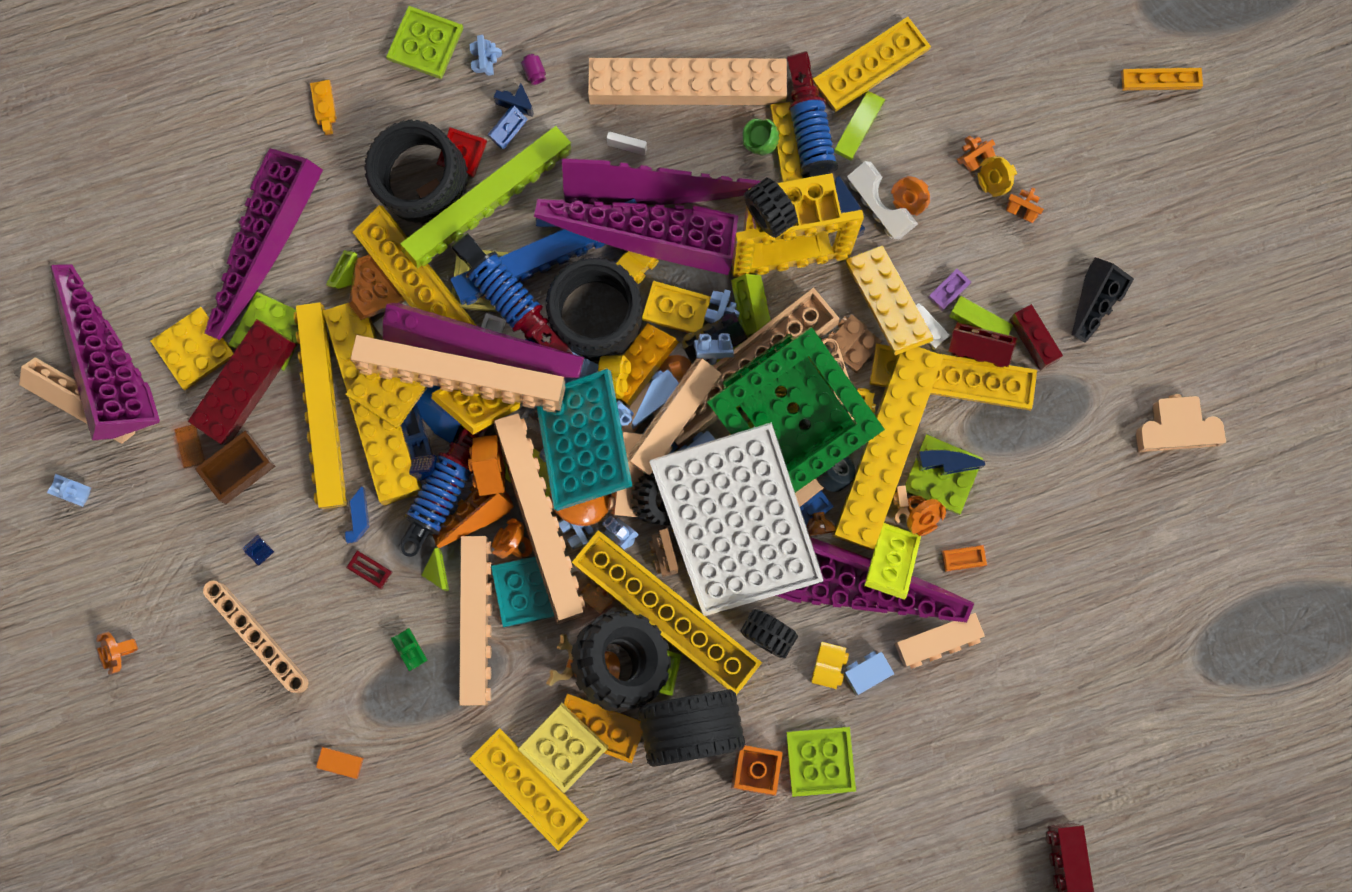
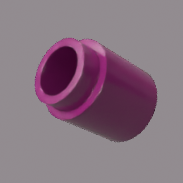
[521,54,546,85]

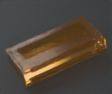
[174,424,205,469]

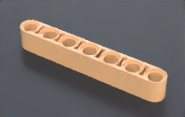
[203,581,308,693]

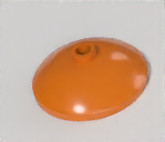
[550,489,611,526]

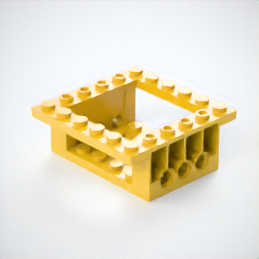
[731,173,864,277]

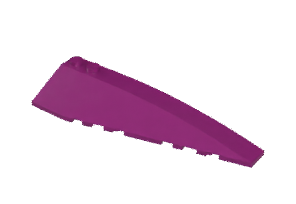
[382,303,584,378]

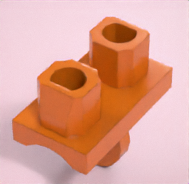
[957,136,996,172]
[1006,187,1044,223]

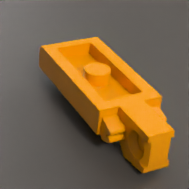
[310,80,337,135]

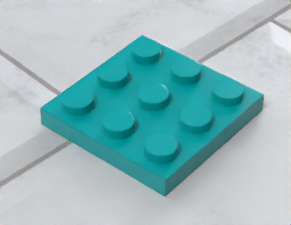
[491,557,555,628]

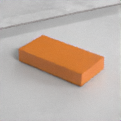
[942,545,987,572]
[316,747,364,779]

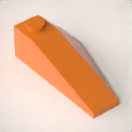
[432,485,514,548]

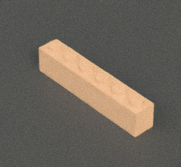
[19,357,135,444]
[627,358,722,475]

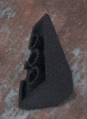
[1072,257,1134,343]

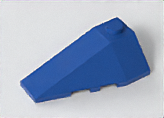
[417,385,463,443]

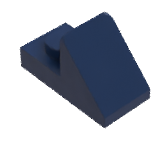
[494,83,534,117]

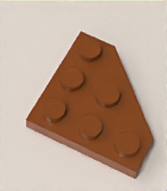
[349,254,406,320]

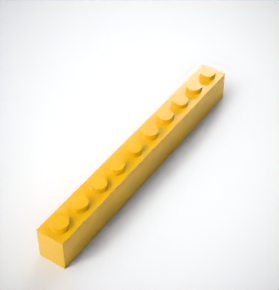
[294,302,347,509]

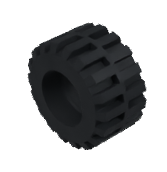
[744,177,798,238]
[630,473,671,526]
[740,609,798,658]

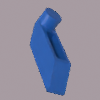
[345,487,369,544]

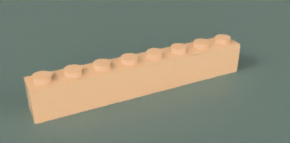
[460,536,492,706]

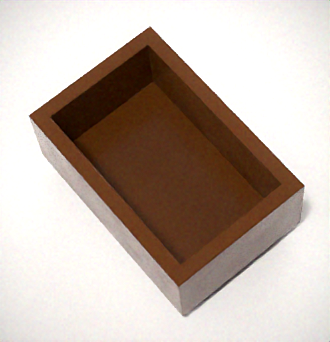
[195,431,276,504]

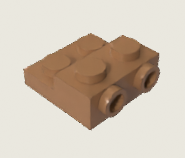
[826,314,882,373]
[649,528,678,578]

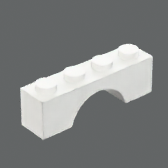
[847,161,918,239]

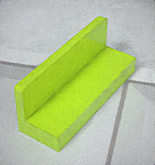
[731,274,771,338]
[949,296,1013,336]

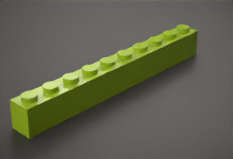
[400,126,571,269]

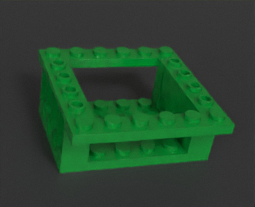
[707,327,885,493]

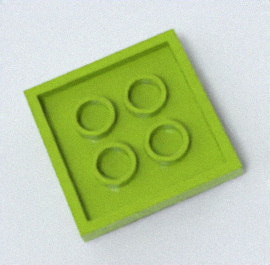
[386,6,464,80]
[228,292,299,371]
[905,434,983,515]
[786,727,856,797]

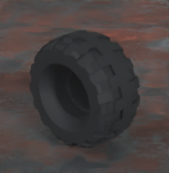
[571,610,671,712]

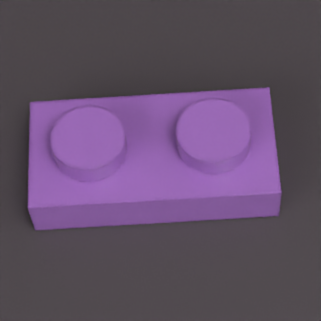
[928,269,971,311]

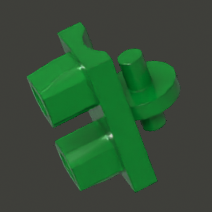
[391,628,428,671]

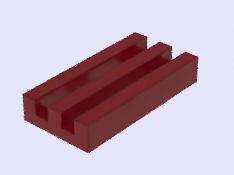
[346,550,393,590]

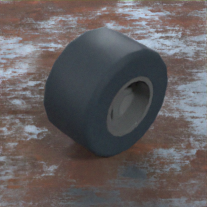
[817,457,856,492]

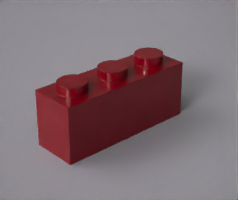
[1009,304,1063,371]
[949,322,1017,367]

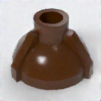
[806,512,836,536]

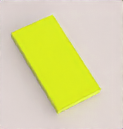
[864,523,921,600]

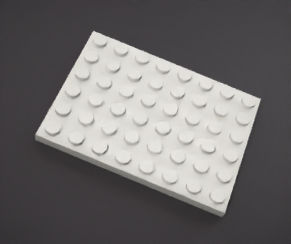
[650,422,823,616]

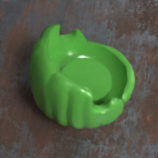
[743,119,779,156]

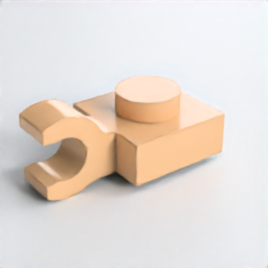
[892,486,910,524]

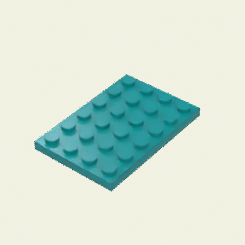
[537,369,632,511]

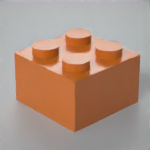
[468,435,506,496]
[731,745,783,796]

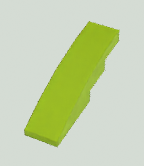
[834,91,885,161]

